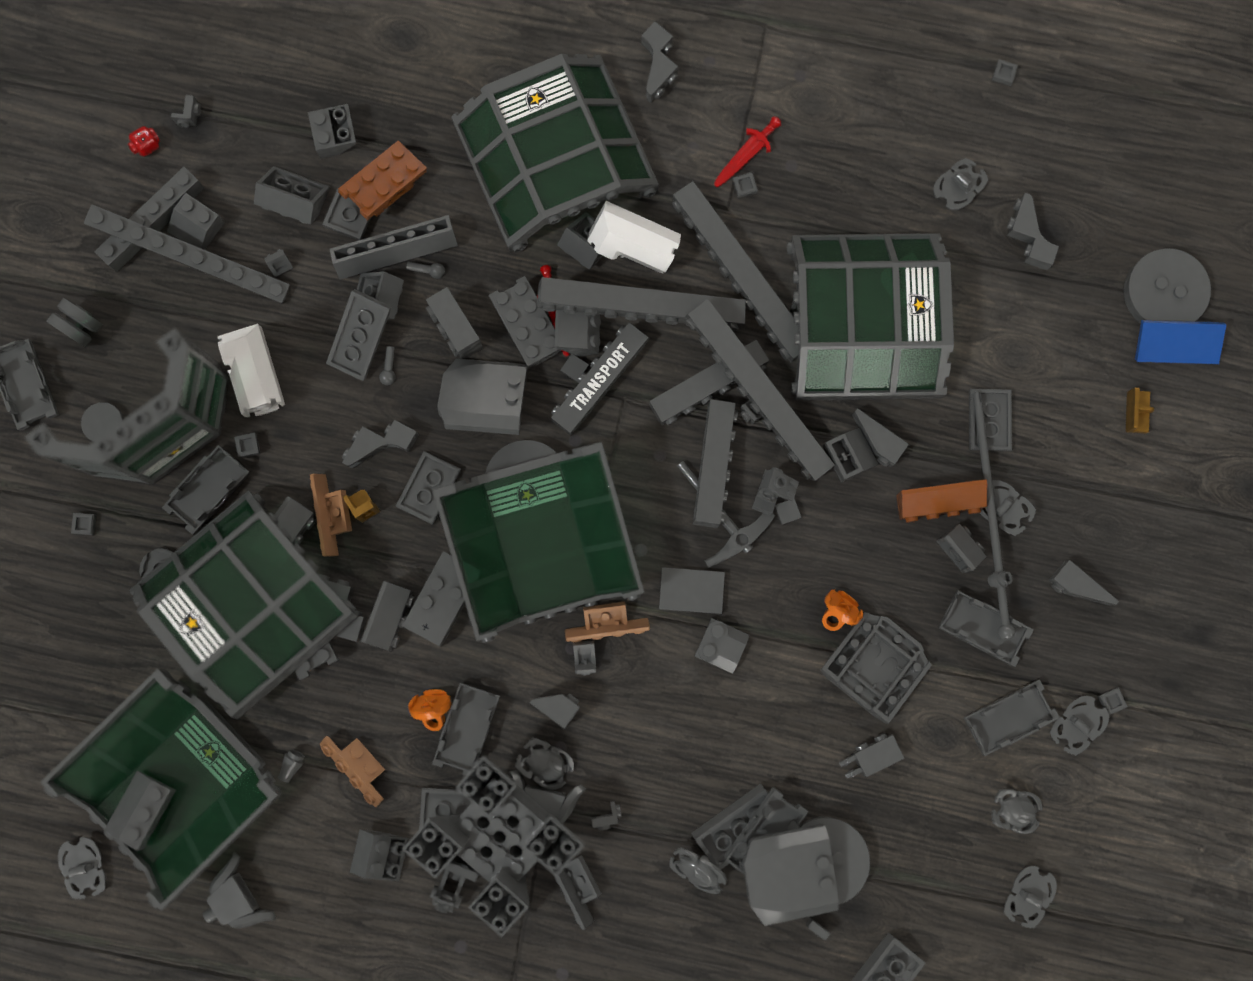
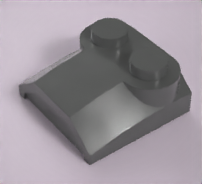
[694,618,750,674]

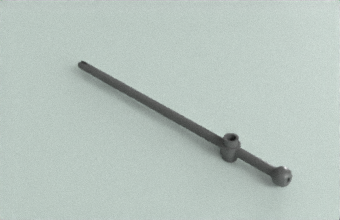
[973,391,1015,639]

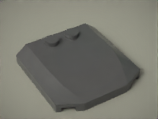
[437,359,528,435]
[820,612,932,724]
[742,824,839,926]

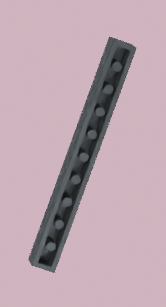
[672,181,812,362]
[537,277,746,331]
[686,299,835,481]

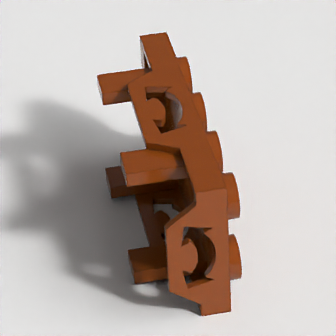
[338,141,427,220]

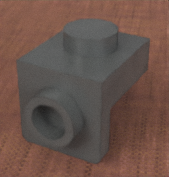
[171,95,201,128]
[573,641,596,675]
[592,800,622,831]

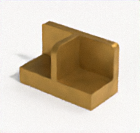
[1125,387,1154,434]
[343,490,380,523]

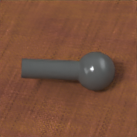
[406,261,445,279]
[379,346,396,385]

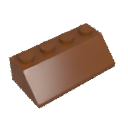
[896,479,987,523]

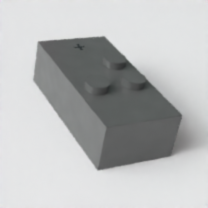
[402,551,482,647]

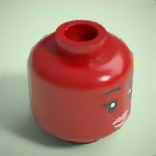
[128,126,160,157]

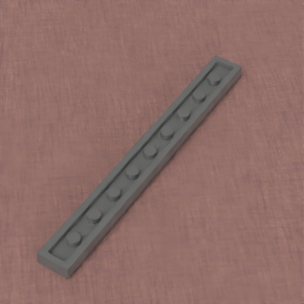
[84,204,290,304]

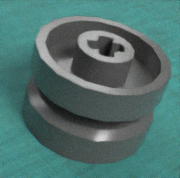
[46,298,103,348]

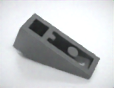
[852,408,909,467]
[1048,560,1119,606]

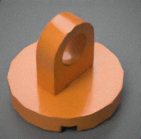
[822,590,863,631]
[408,689,452,731]

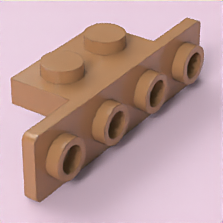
[310,474,352,557]
[565,602,650,643]
[320,736,385,807]

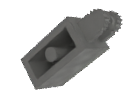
[839,733,904,779]

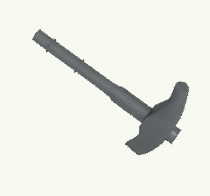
[677,461,775,568]

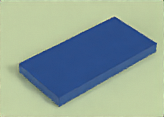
[1135,320,1226,364]

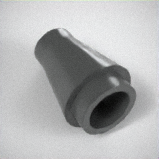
[278,749,305,783]

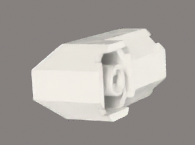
[587,201,681,273]
[218,324,285,417]

